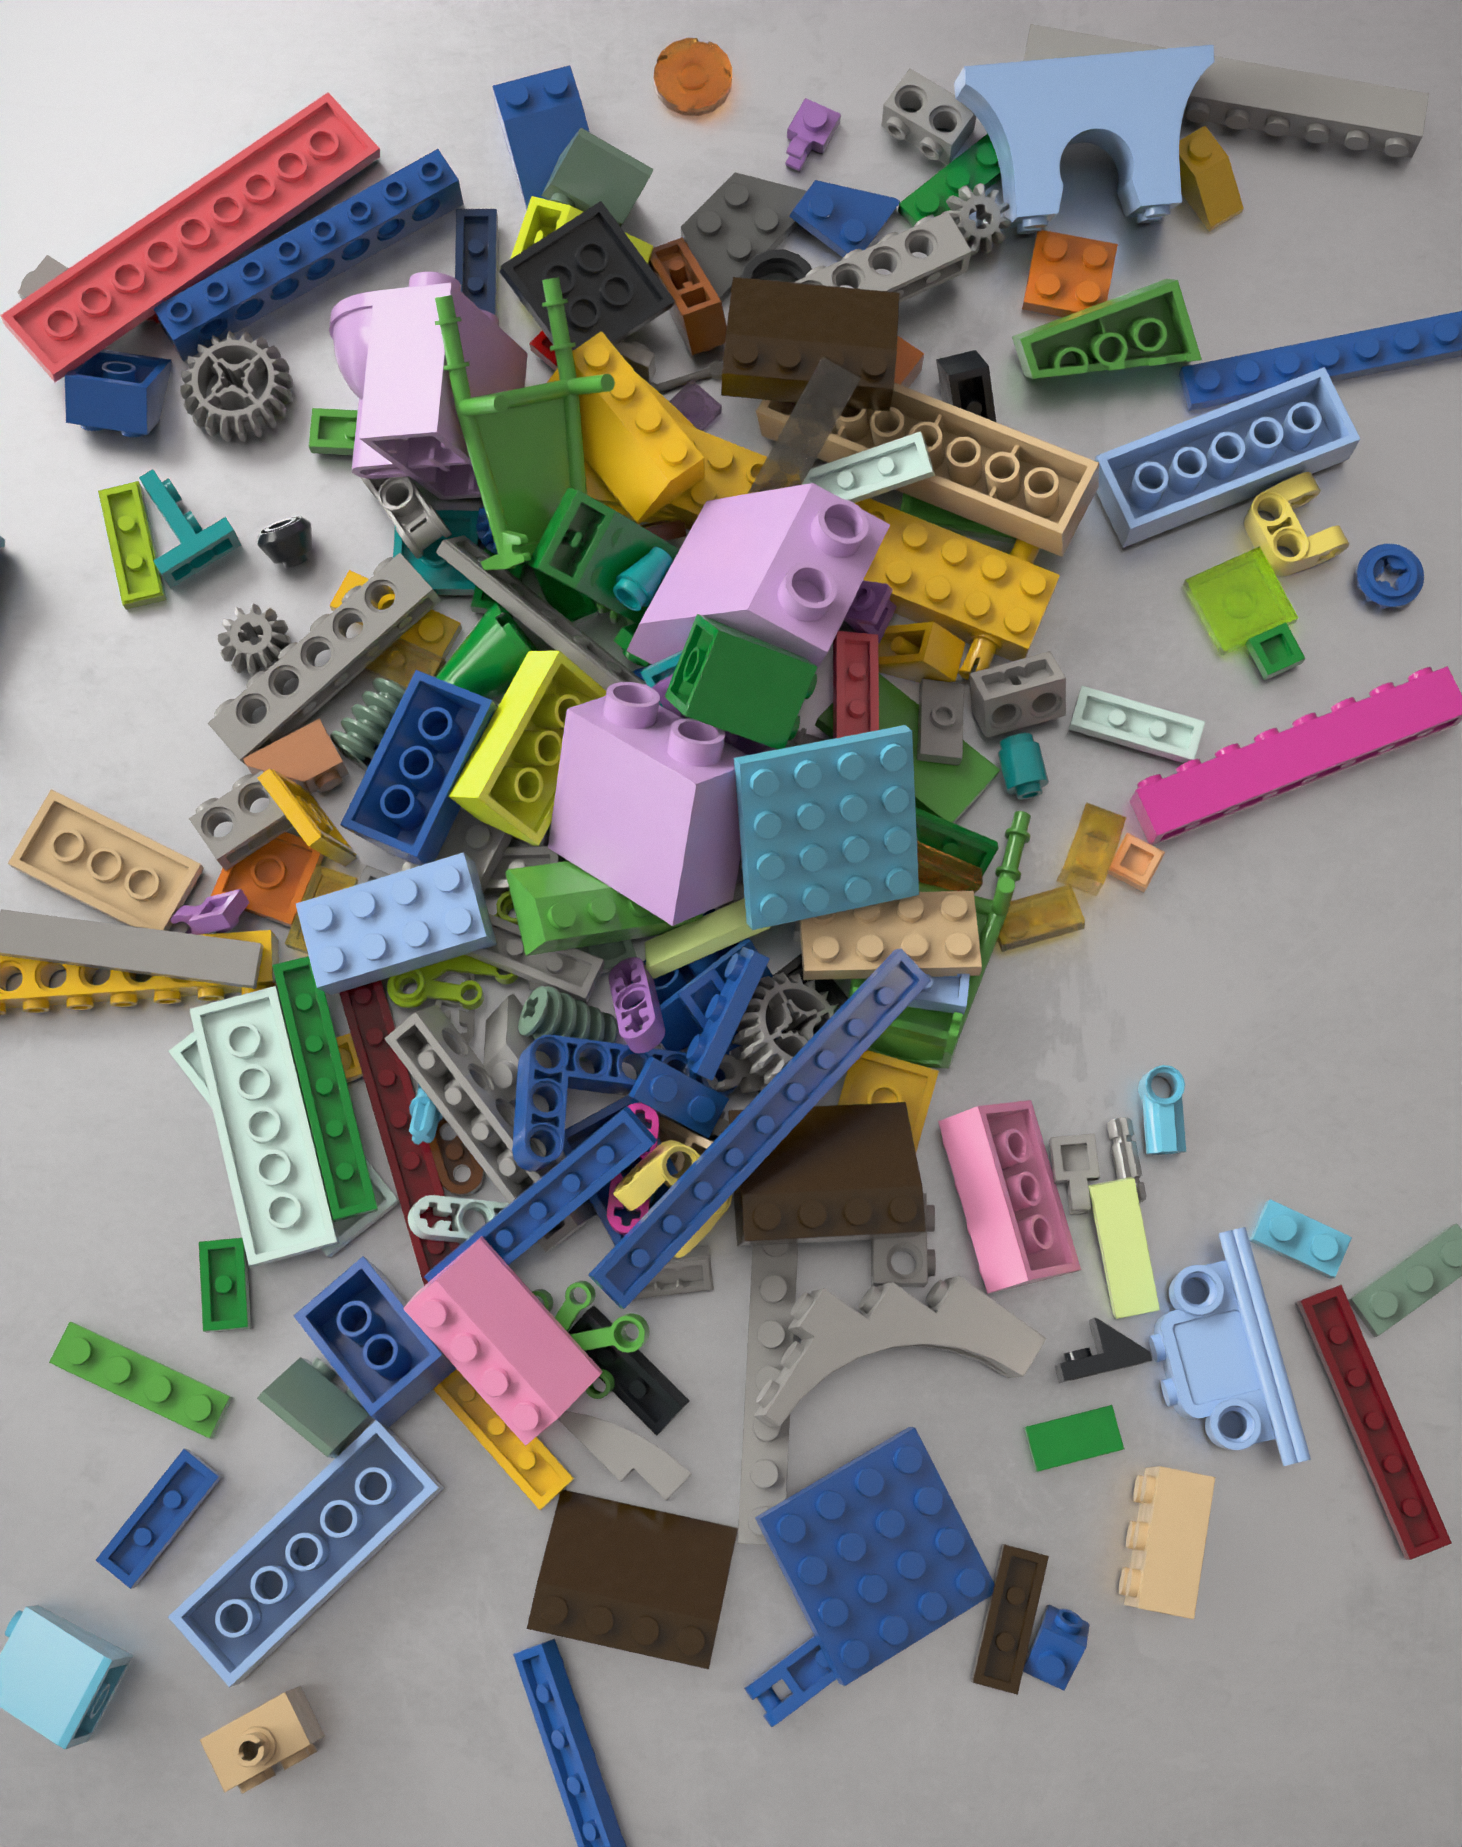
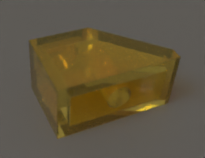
[1056,802,1126,896]

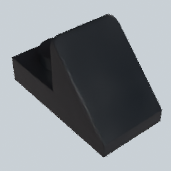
[1054,1317,1152,1383]

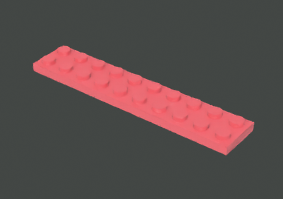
[0,92,380,383]

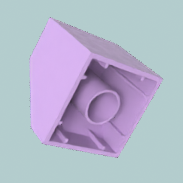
[627,483,890,671]

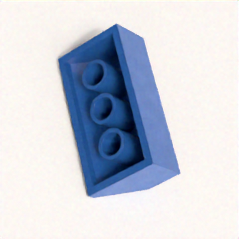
[340,670,498,866]

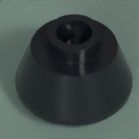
[257,516,312,568]

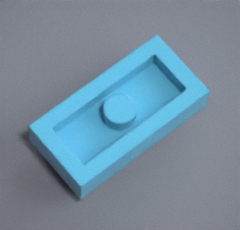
[1249,1199,1352,1279]

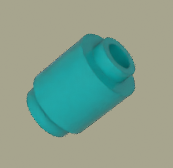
[998,733,1049,800]

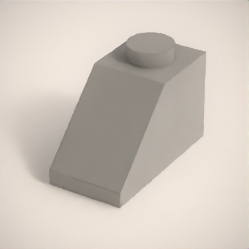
[483,994,552,1102]

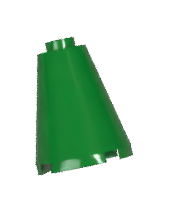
[436,603,538,700]

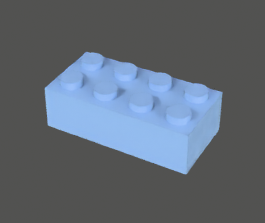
[296,852,497,995]

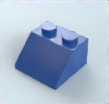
[65,349,172,437]

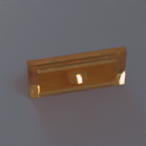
[917,841,983,894]

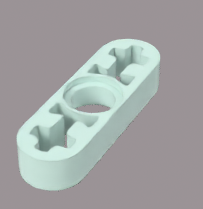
[408,1195,509,1243]

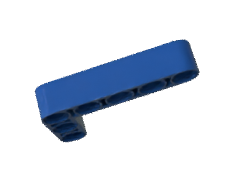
[512,1035,738,1172]

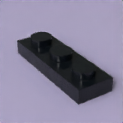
[568,1306,690,1436]

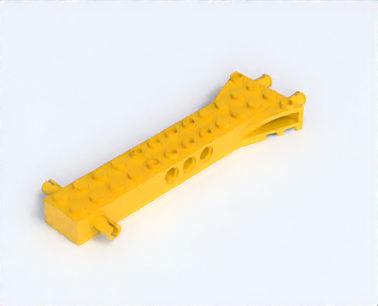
[584,365,1060,680]

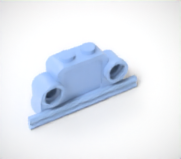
[1149,1227,1311,1466]

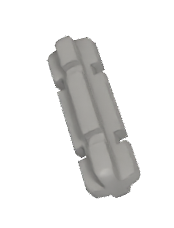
[1107,1117,1147,1203]

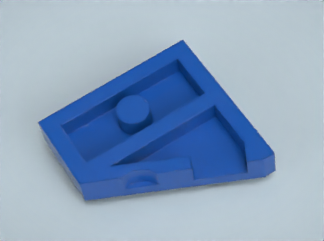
[789,180,900,258]

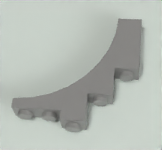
[753,1276,1047,1427]

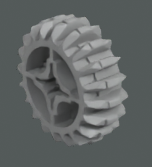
[180,331,293,443]
[732,972,839,1085]

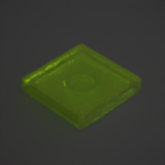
[1183,546,1298,656]

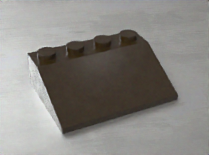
[721,277,900,412]
[728,1102,926,1246]
[527,1490,738,1669]

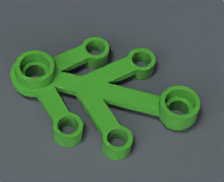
[532,1281,650,1399]

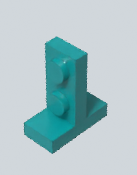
[139,469,242,589]

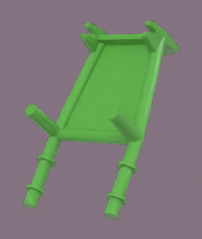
[435,277,615,570]
[848,811,1031,1069]

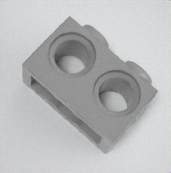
[881,68,976,165]
[970,651,1066,738]
[189,770,293,871]
[871,1193,936,1287]

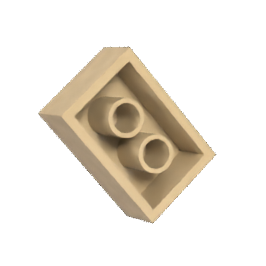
[1119,1466,1215,1619]

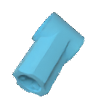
[1138,1065,1186,1155]

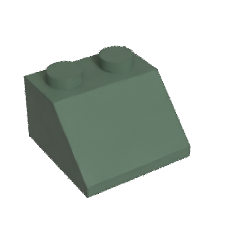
[541,128,654,227]
[257,1357,374,1458]

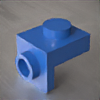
[1023,1605,1090,1691]

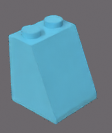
[0,1605,134,1749]

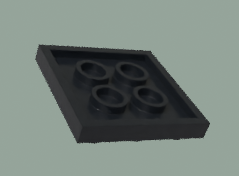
[499,201,675,351]

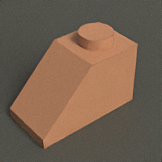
[243,719,349,794]

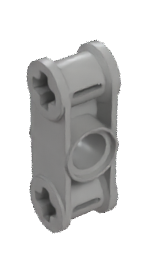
[360,476,452,559]

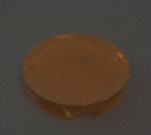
[653,38,732,116]

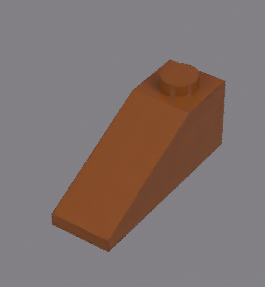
[649,237,727,355]

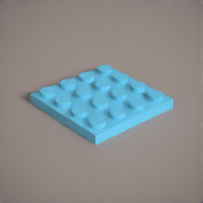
[734,725,919,930]

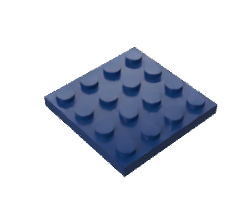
[755,1427,994,1686]

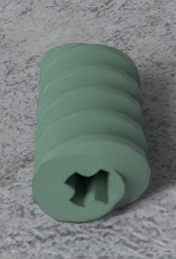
[330,678,406,771]
[518,986,618,1062]

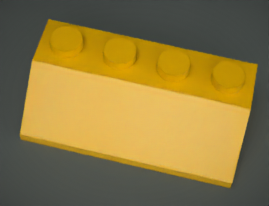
[547,331,705,524]

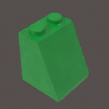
[665,614,817,749]

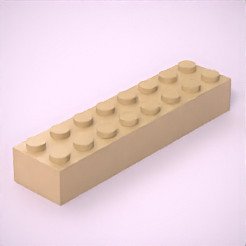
[756,383,1099,557]

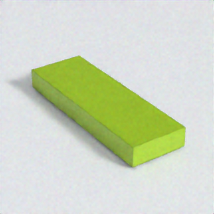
[98,481,167,610]

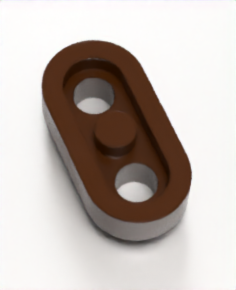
[429,1117,485,1196]

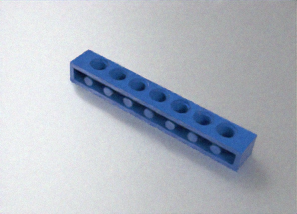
[154,149,464,362]

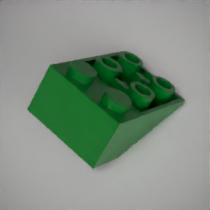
[528,488,680,625]

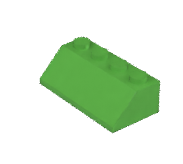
[505,861,703,956]

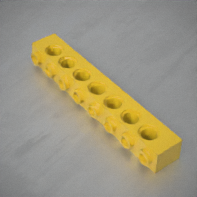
[0,930,279,1015]

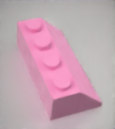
[938,1100,1081,1294]
[403,1236,603,1446]

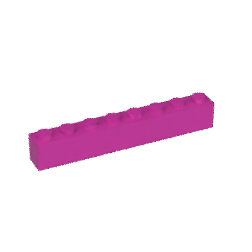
[1130,666,1462,846]

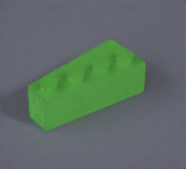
[1012,279,1202,379]

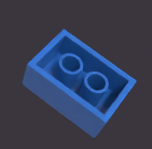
[293,1256,457,1428]

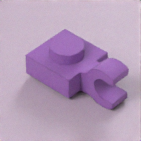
[785,98,841,172]
[170,889,250,935]

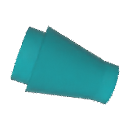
[613,547,673,611]

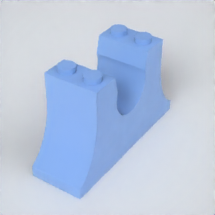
[954,45,1215,234]

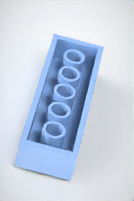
[1094,367,1360,548]
[168,1420,444,1687]

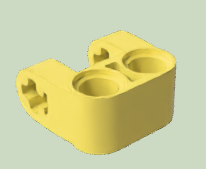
[1244,472,1349,577]
[613,1140,732,1258]

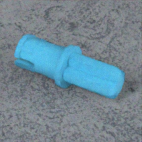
[409,1084,443,1145]

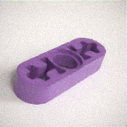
[608,957,665,1053]

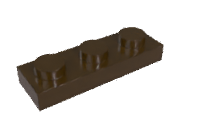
[971,1544,1049,1695]

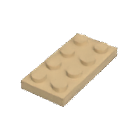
[8,789,204,931]
[799,891,982,980]

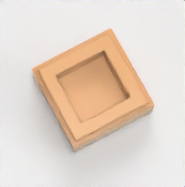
[1106,833,1165,892]

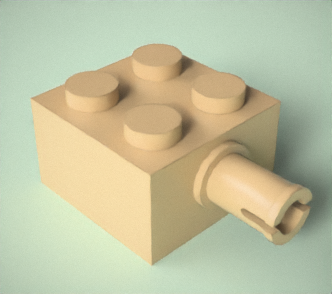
[200,1686,325,1794]

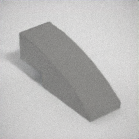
[558,1411,692,1501]

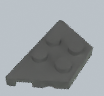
[681,172,807,302]

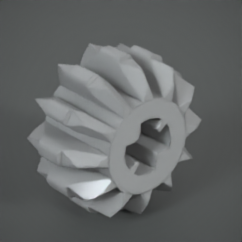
[942,183,1011,256]
[217,603,292,677]

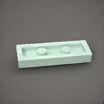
[799,431,935,503]
[1069,686,1205,763]

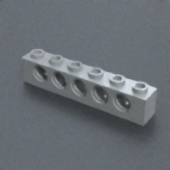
[727,211,972,321]
[208,553,441,765]
[384,1004,597,1252]

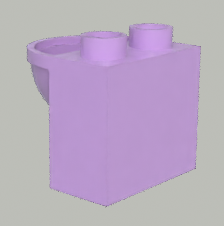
[329,272,528,500]
[548,682,778,926]

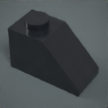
[936,350,996,422]

